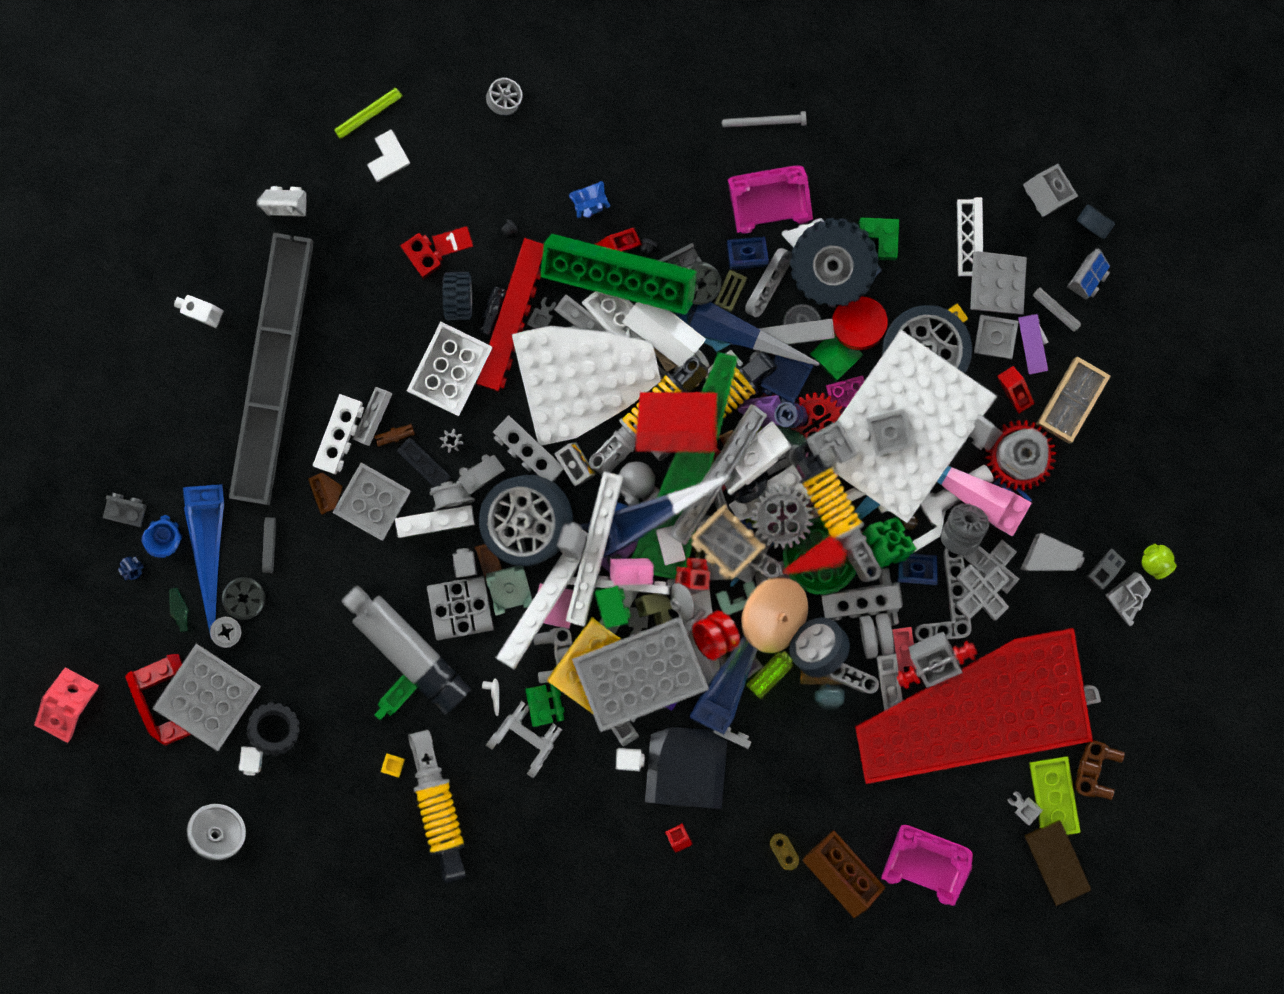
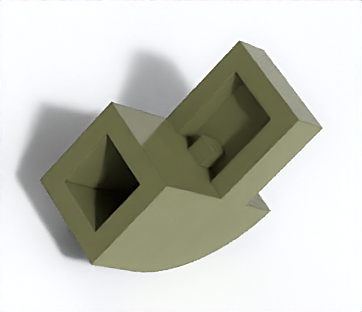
[635,593,673,626]

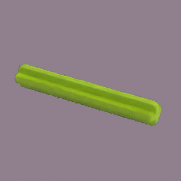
[335,88,401,138]

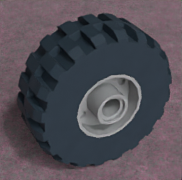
[790,218,878,307]

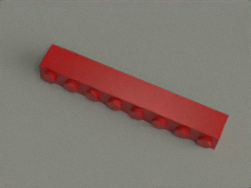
[476,238,544,392]

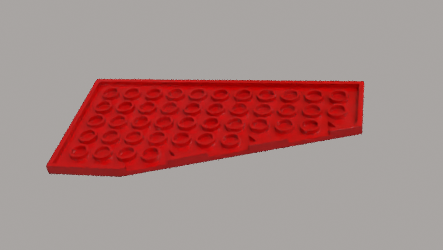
[855,628,1093,784]

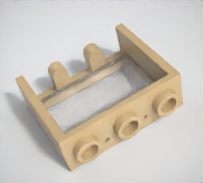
[691,504,766,580]

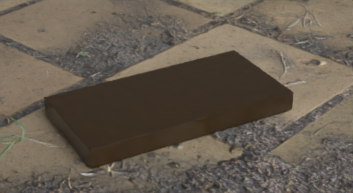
[1024,820,1091,906]

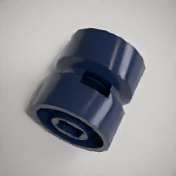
[774,402,808,429]

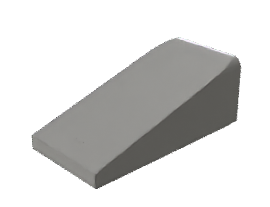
[611,721,639,747]

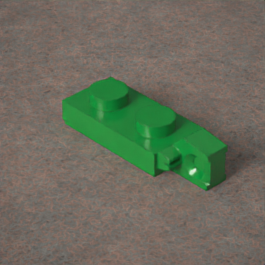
[375,674,417,720]

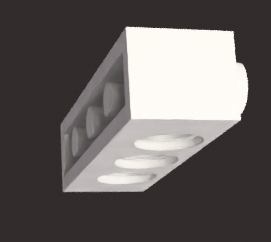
[313,394,364,475]

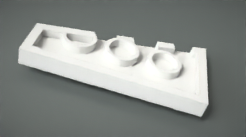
[729,465,814,520]

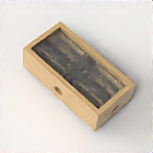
[1036,357,1110,443]

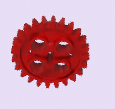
[787,392,843,450]

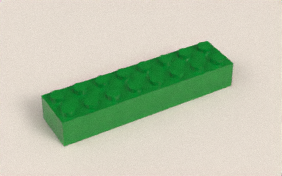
[541,234,697,315]

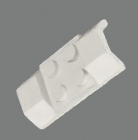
[724,421,792,495]

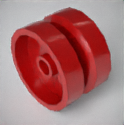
[692,610,740,660]

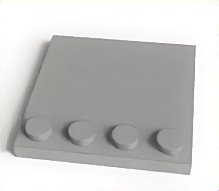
[153,644,261,751]

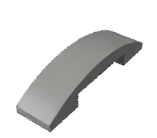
[877,653,903,710]

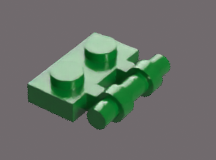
[525,684,565,727]

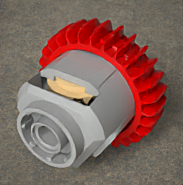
[985,420,1056,491]

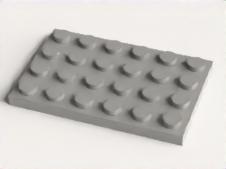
[572,617,709,732]

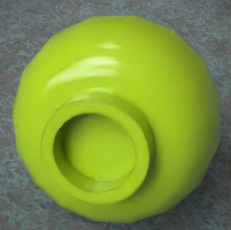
[1142,544,1176,579]

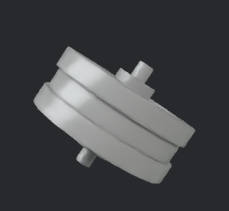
[486,78,522,115]

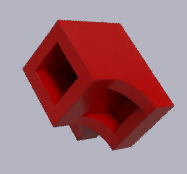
[675,557,710,590]

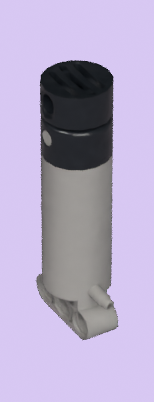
[342,586,472,715]

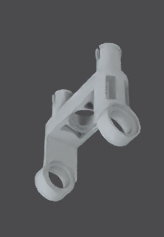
[486,701,563,778]

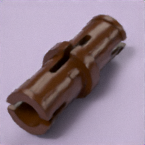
[375,424,415,447]

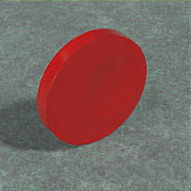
[832,296,888,350]

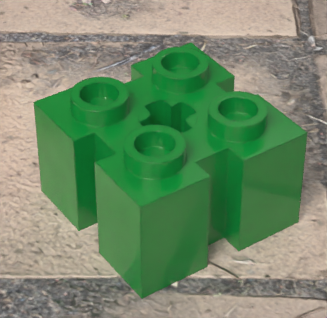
[862,517,917,568]

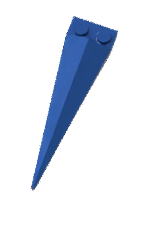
[183,484,224,637]

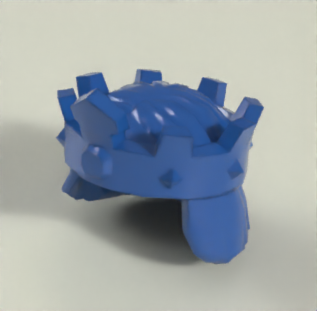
[569,181,611,218]
[142,515,182,558]

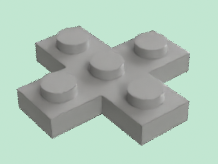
[963,540,1019,594]
[955,564,1010,620]

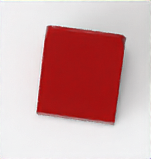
[665,824,692,852]

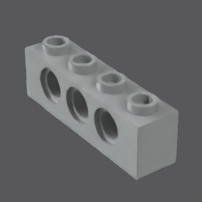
[493,415,564,482]
[822,582,903,621]

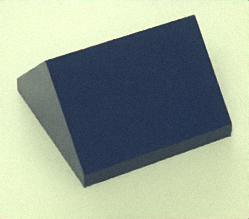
[727,237,769,270]
[896,553,937,585]

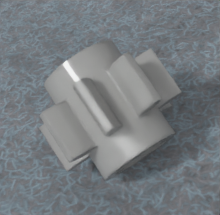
[440,429,464,453]

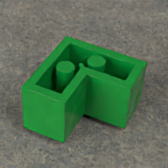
[859,218,899,260]
[595,585,631,629]

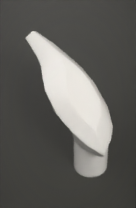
[482,679,499,716]

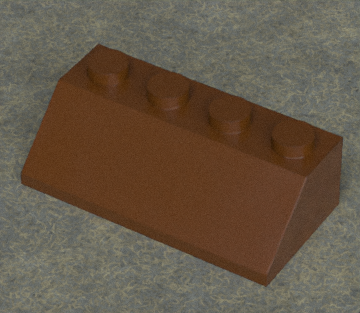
[802,830,885,918]

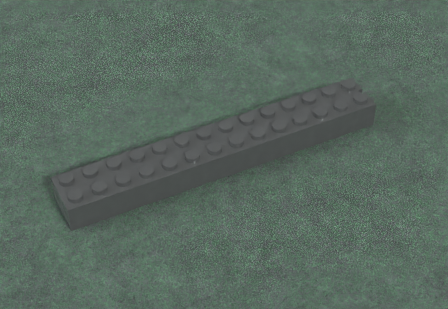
[229,233,314,505]

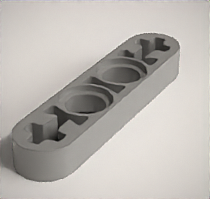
[745,248,792,317]

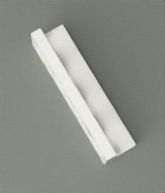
[957,198,983,276]

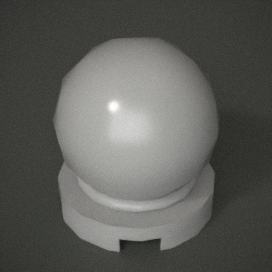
[618,461,655,507]

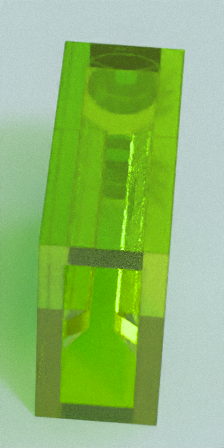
[746,652,793,699]

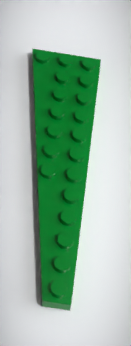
[631,352,738,579]

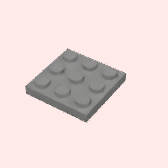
[970,251,1026,315]
[332,463,411,541]

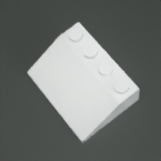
[407,322,493,416]

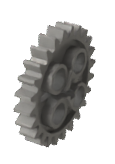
[751,486,814,549]

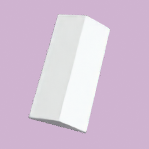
[582,291,645,341]
[622,302,706,367]

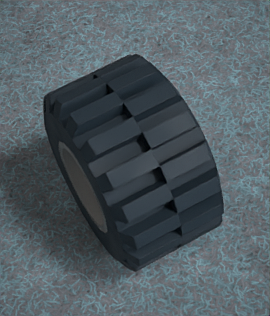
[443,272,472,320]

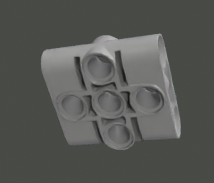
[427,576,494,640]

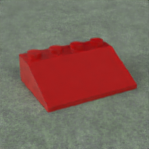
[636,392,717,452]
[782,535,847,574]

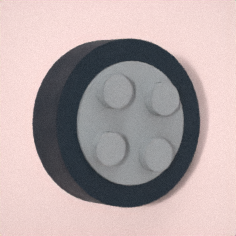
[790,618,849,677]

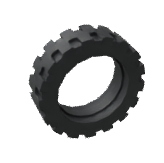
[247,703,299,756]

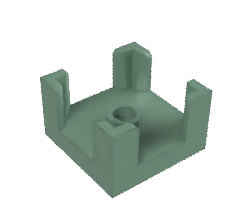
[486,565,533,615]
[716,581,756,615]

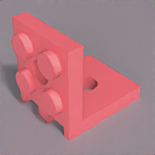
[34,668,99,743]

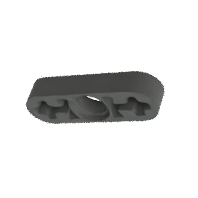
[262,517,276,573]

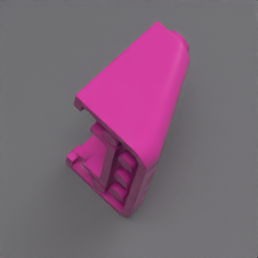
[728,166,813,234]
[882,825,973,906]

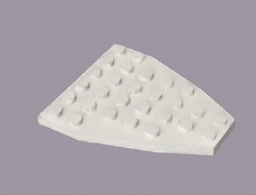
[512,326,661,446]

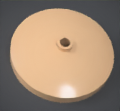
[742,577,808,653]

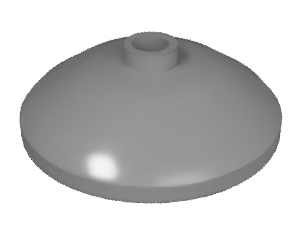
[187,804,246,860]

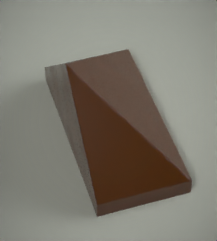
[308,473,343,515]

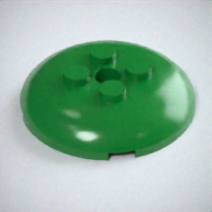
[783,517,860,594]

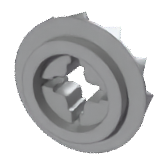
[210,617,241,647]

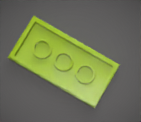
[1029,756,1081,835]

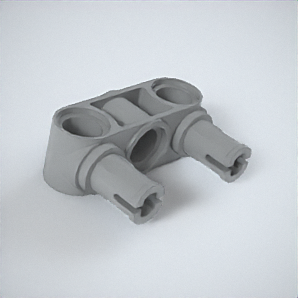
[534,627,572,683]

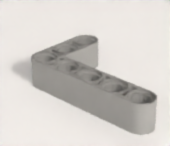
[914,547,971,641]

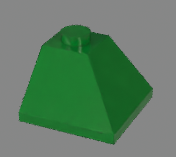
[810,335,863,381]

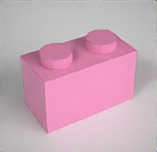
[610,558,653,585]

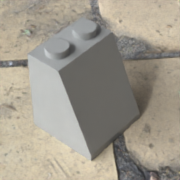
[1021,533,1084,571]

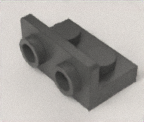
[103,493,147,527]

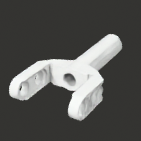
[878,465,994,553]

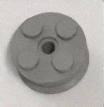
[429,481,475,511]

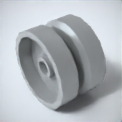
[859,613,894,659]

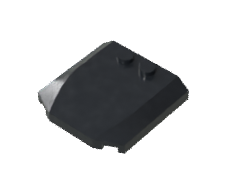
[645,727,727,809]

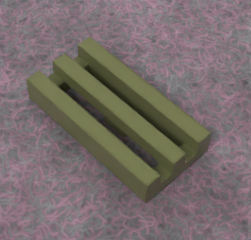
[714,270,747,313]

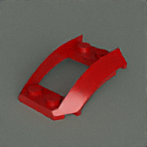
[125,654,191,745]

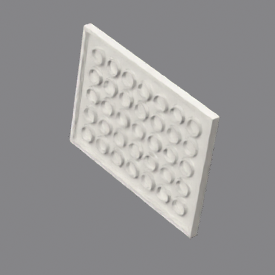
[819,330,996,523]

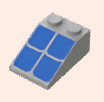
[1067,249,1110,300]

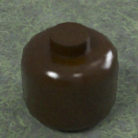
[898,513,918,531]

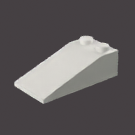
[258,187,306,216]

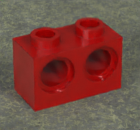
[401,233,443,279]

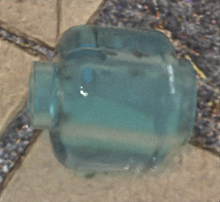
[815,684,844,709]

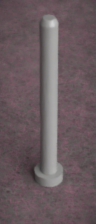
[722,112,806,127]

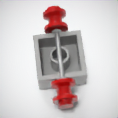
[896,631,977,689]

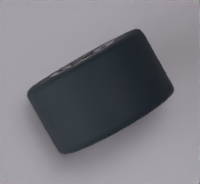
[1077,205,1115,239]

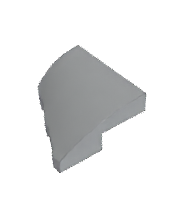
[1106,572,1151,626]

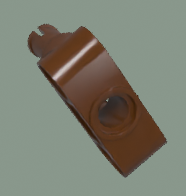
[1075,741,1125,800]

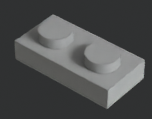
[713,727,751,748]

